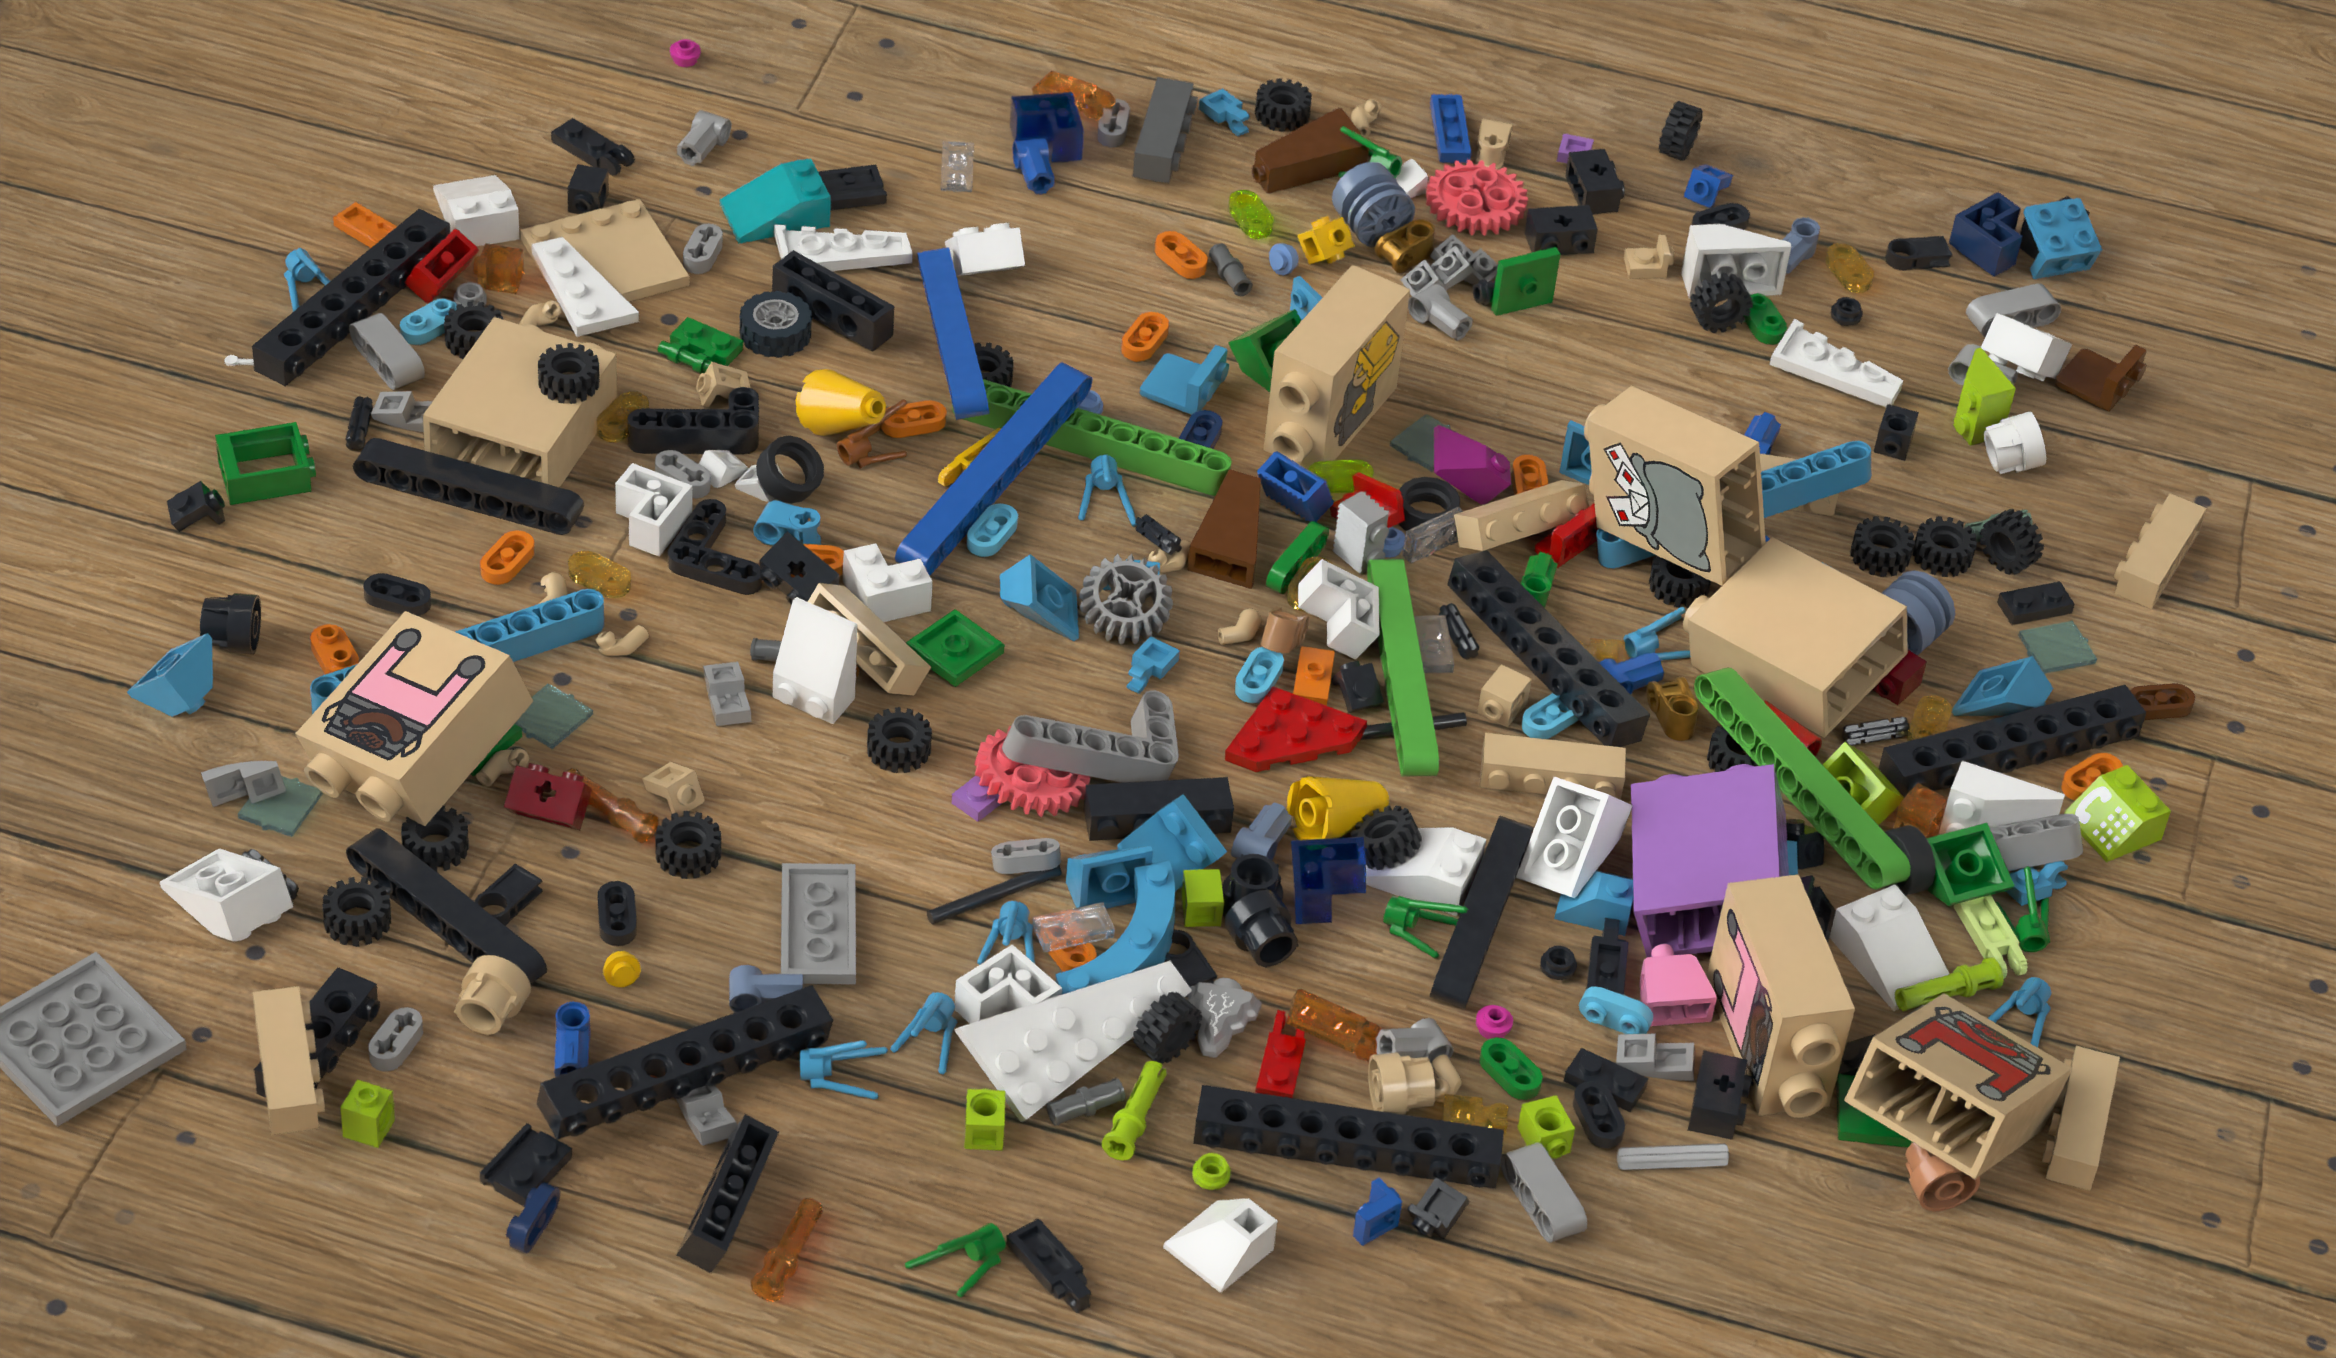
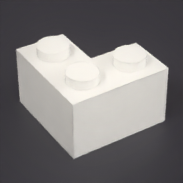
[1981,313,2072,381]
[615,463,692,557]
[843,543,932,622]
[1298,559,1379,660]
[955,944,1062,1023]

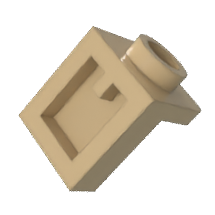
[1624,235,1674,279]
[696,362,751,407]
[643,762,704,817]

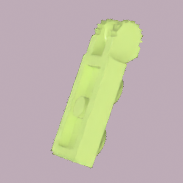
[1953,895,2028,979]

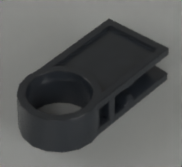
[1885,236,1952,271]
[475,864,543,926]
[1165,929,1217,998]

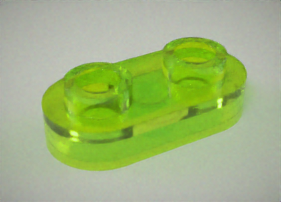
[1228,190,1274,240]
[1308,460,1374,493]

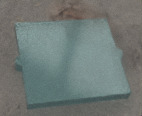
[1390,414,1455,472]
[2018,621,2097,674]
[515,683,593,749]
[238,776,323,837]

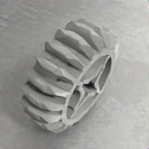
[1079,554,1173,645]

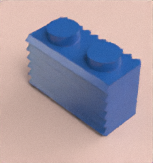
[1257,451,1334,522]

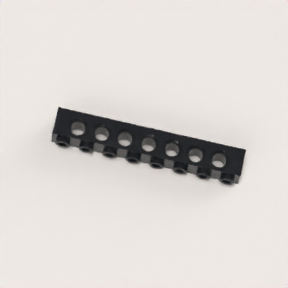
[252,209,450,387]
[1447,550,1650,747]
[1878,685,2146,799]
[537,985,834,1140]
[1193,1085,1504,1189]

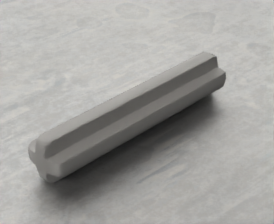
[1617,1143,1729,1170]

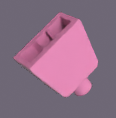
[1639,944,1717,1026]

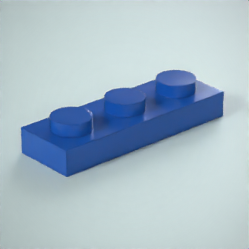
[1430,95,1471,163]

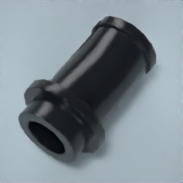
[1473,279,1495,305]

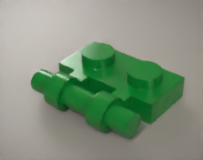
[658,317,743,374]

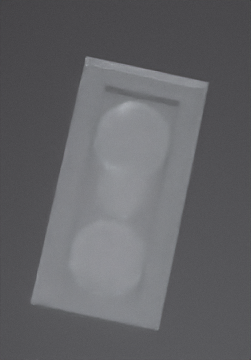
[941,141,974,192]
[1403,507,1463,563]

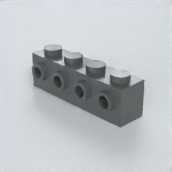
[1133,77,1198,183]

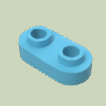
[400,299,457,345]
[967,504,1018,557]
[1235,647,1284,703]
[1522,693,1579,739]
[1579,987,1654,1034]

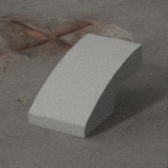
[371,391,433,432]
[703,662,751,726]
[201,761,286,807]
[1616,1034,1695,1081]
[676,1084,737,1146]

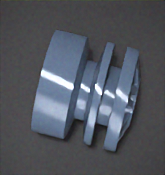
[1332,162,1415,247]
[1882,570,1956,655]

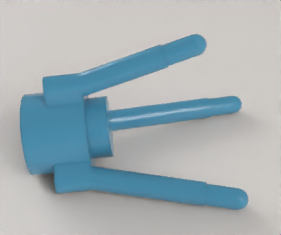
[284,248,330,312]
[1078,454,1137,527]
[1623,607,1691,660]
[977,901,1035,965]
[1987,977,2051,1048]
[891,992,957,1074]
[800,1040,888,1099]

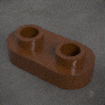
[2130,683,2195,720]

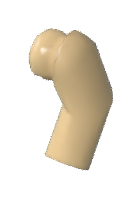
[1351,99,1381,138]
[519,301,561,327]
[1148,540,1191,574]
[538,572,567,604]
[1218,608,1261,645]
[596,625,649,656]
[476,748,529,787]
[1432,1054,1462,1103]

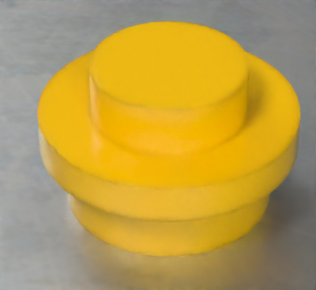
[603,951,641,987]

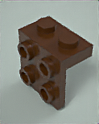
[2055,345,2147,412]

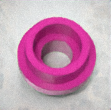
[670,39,701,67]
[1476,1005,1513,1039]

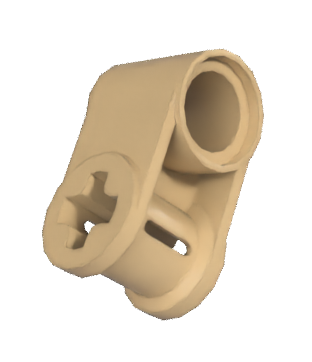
[1476,119,1513,170]

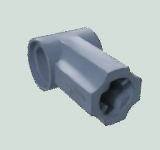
[1783,217,1820,274]
[1231,802,1292,860]
[729,965,803,1013]

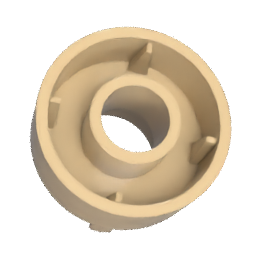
[454,955,531,1036]
[1368,1053,1435,1115]

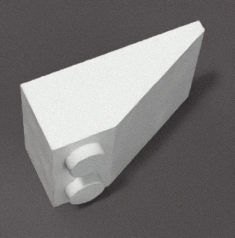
[433,175,519,247]
[1681,224,1791,298]
[773,597,857,724]
[1938,761,2065,835]
[1516,777,1633,898]
[1356,827,1486,916]
[159,849,293,942]
[1829,885,1949,1011]

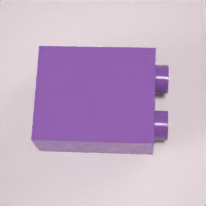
[1631,764,1789,957]

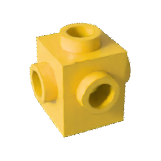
[1297,215,1354,264]

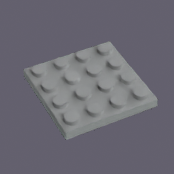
[0,952,186,1127]

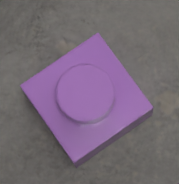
[1557,133,1594,163]
[952,776,1002,822]

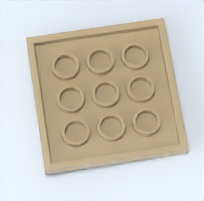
[520,199,689,302]

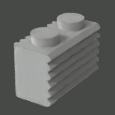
[1332,492,1389,574]

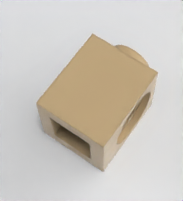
[1477,664,1532,727]

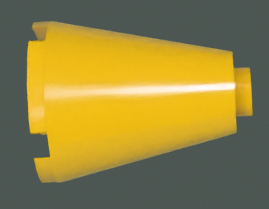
[796,369,886,436]
[1287,776,1389,848]

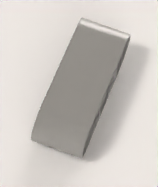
[1966,283,2061,337]
[349,313,425,390]
[1990,814,2083,871]
[1501,1142,1587,1243]

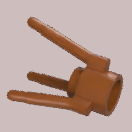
[837,399,907,468]

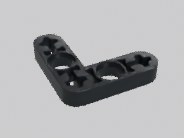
[668,499,763,595]

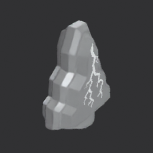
[1188,978,1262,1058]

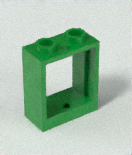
[215,422,316,505]

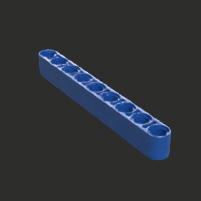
[917,247,989,420]
[895,362,1093,576]

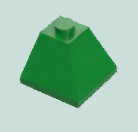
[1228,309,1301,392]
[1927,823,2015,906]

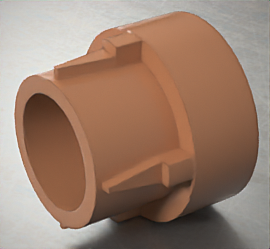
[1905,1142,1980,1211]

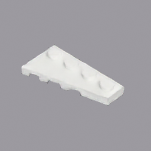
[774,225,913,272]
[532,237,639,337]
[1770,319,1903,407]

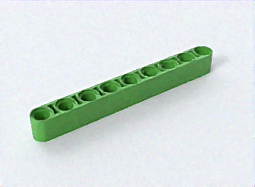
[952,379,1232,496]
[1367,559,1439,777]
[1694,667,1911,890]

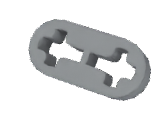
[1097,99,1130,147]
[683,224,723,274]
[655,450,711,499]
[991,838,1062,874]
[368,1007,423,1072]

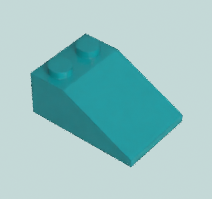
[720,158,831,244]

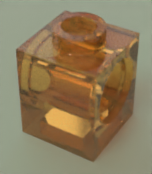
[473,243,524,294]
[1893,783,1948,838]

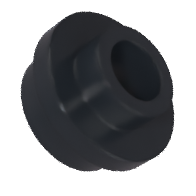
[1831,297,1863,326]
[1540,946,1577,980]

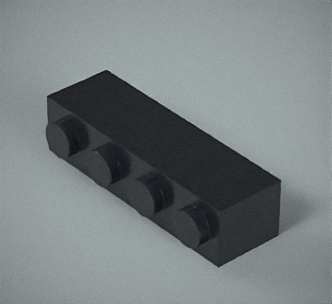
[1084,777,1234,841]

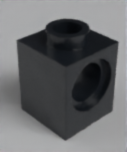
[567,164,609,214]
[1874,404,1919,461]

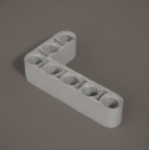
[1002,690,1179,783]

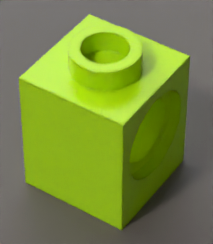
[1181,869,1224,927]
[340,1079,395,1148]
[964,1089,1005,1151]
[1517,1095,1575,1159]

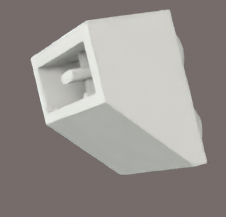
[945,223,1025,276]

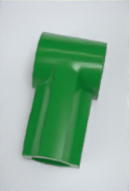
[1520,552,1558,608]

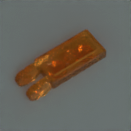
[1032,70,1116,120]
[1286,989,1383,1063]

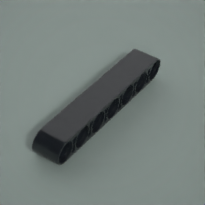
[353,438,584,535]
[1430,816,1534,1009]
[346,828,547,984]

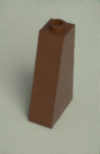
[1252,108,1369,194]
[1187,469,1261,589]

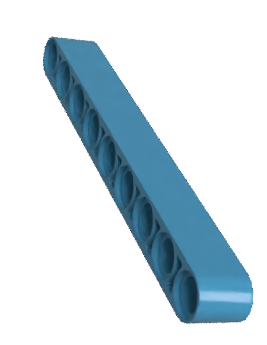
[1596,441,1872,568]
[310,589,604,714]

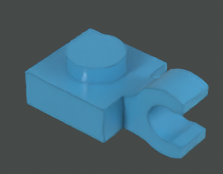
[1199,88,1250,136]
[1127,636,1180,694]
[2005,861,2068,906]

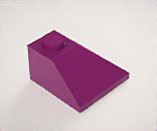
[1434,425,1511,505]

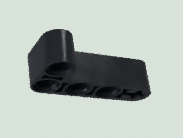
[627,387,759,454]

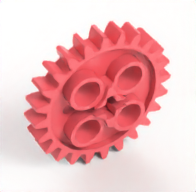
[1426,159,1528,236]
[974,726,1091,817]

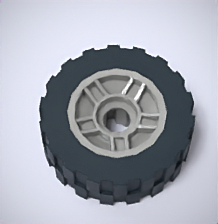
[739,291,812,358]

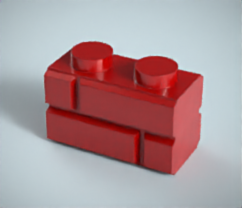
[405,229,479,304]

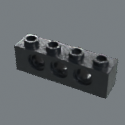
[772,250,894,352]
[254,967,380,1098]
[676,1114,779,1273]

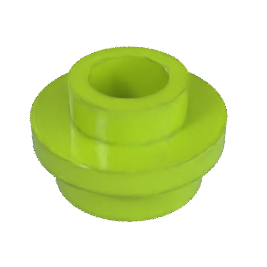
[1192,1153,1231,1190]

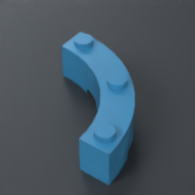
[1056,860,1175,995]

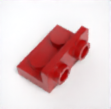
[1330,472,1405,529]
[1534,503,1599,568]

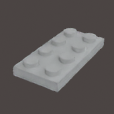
[781,863,856,984]

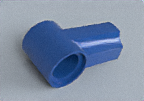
[1012,138,1055,194]
[1742,412,1781,455]
[1599,652,1664,694]
[554,1001,591,1077]

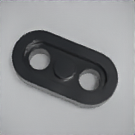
[1691,203,1750,230]
[363,573,431,616]
[598,881,637,946]
[1573,1081,1625,1148]

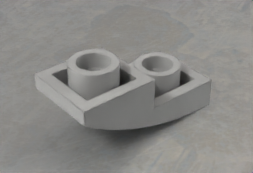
[1430,234,1498,285]
[1400,245,1475,296]

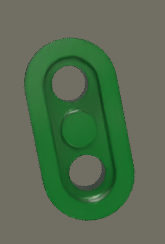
[1743,293,1787,345]
[1479,1038,1543,1100]

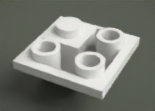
[1164,1198,1277,1293]

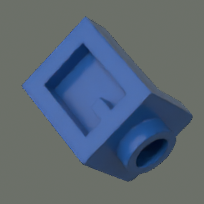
[1684,164,1733,207]
[1353,1178,1402,1246]

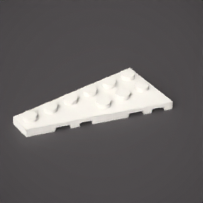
[954,961,1192,1122]

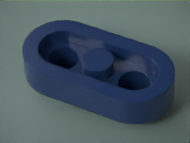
[1179,410,1222,449]
[506,1183,560,1254]

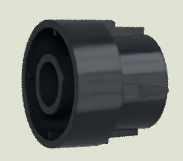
[200,593,261,655]
[1222,854,1283,918]
[1225,890,1299,968]

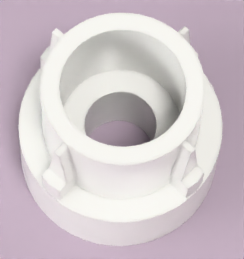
[1984,412,2046,474]

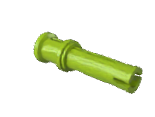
[1894,957,2004,1011]
[1101,1061,1167,1161]

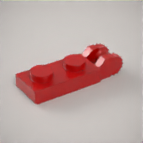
[1255,1010,1309,1098]

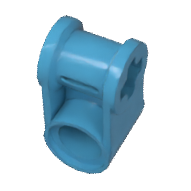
[753,500,821,545]

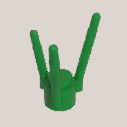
[1338,126,1402,179]
[1996,866,2051,952]
[1383,896,1468,959]
[905,1223,1006,1297]

